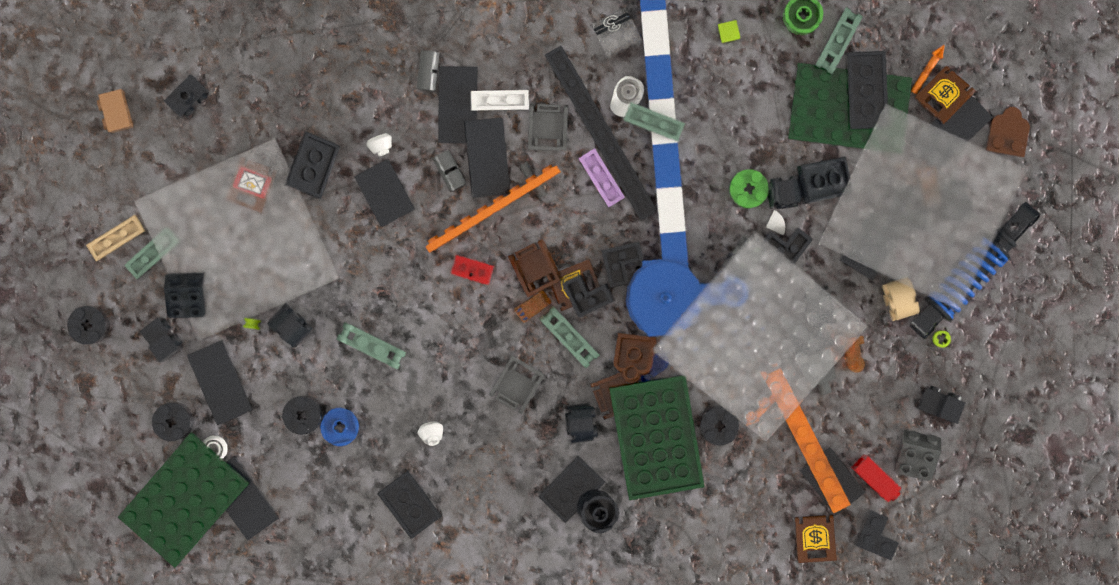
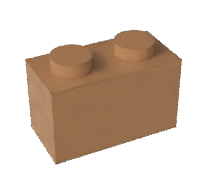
[97,89,134,133]

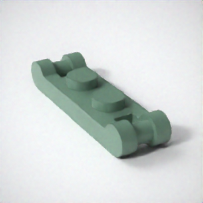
[815,7,863,75]
[539,305,600,368]
[336,322,406,369]

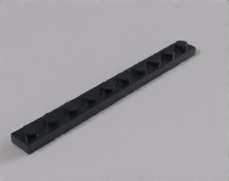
[545,46,657,221]

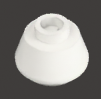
[367,133,392,157]
[418,421,443,446]
[203,435,227,459]

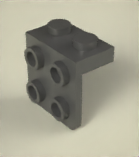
[895,430,941,481]

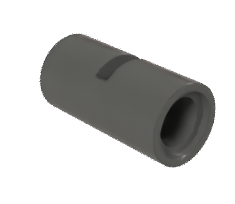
[417,51,440,91]
[432,150,467,193]

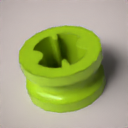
[243,318,261,330]
[932,330,951,348]

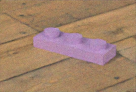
[578,149,625,208]

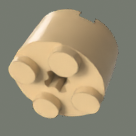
[882,277,920,321]

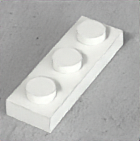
[470,90,529,111]

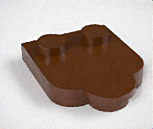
[986,107,1030,158]
[613,333,657,384]

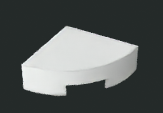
[766,210,785,235]

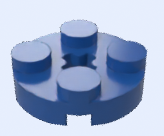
[320,408,359,446]

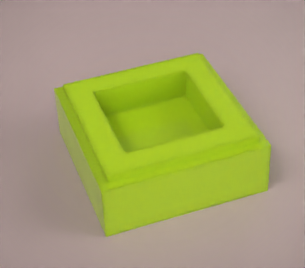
[717,20,741,43]

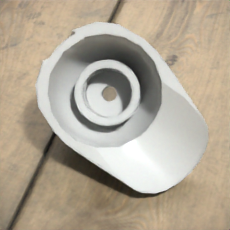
[610,76,644,117]

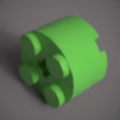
[783,0,823,35]
[729,169,769,209]

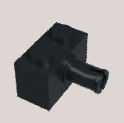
[164,74,210,119]

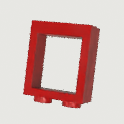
[451,255,495,285]
[850,454,902,502]

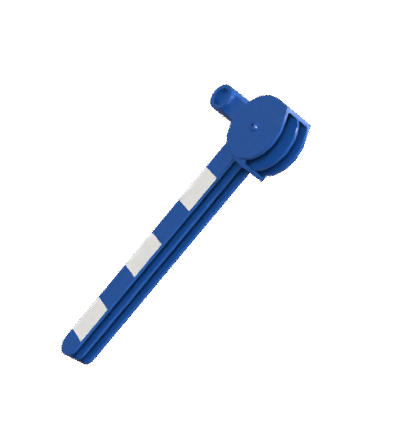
[626,0,748,337]

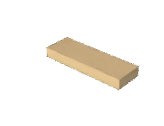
[86,215,145,261]

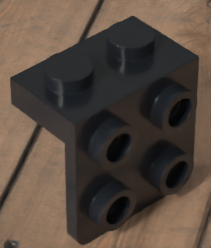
[164,272,206,318]

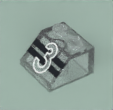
[590,7,642,59]

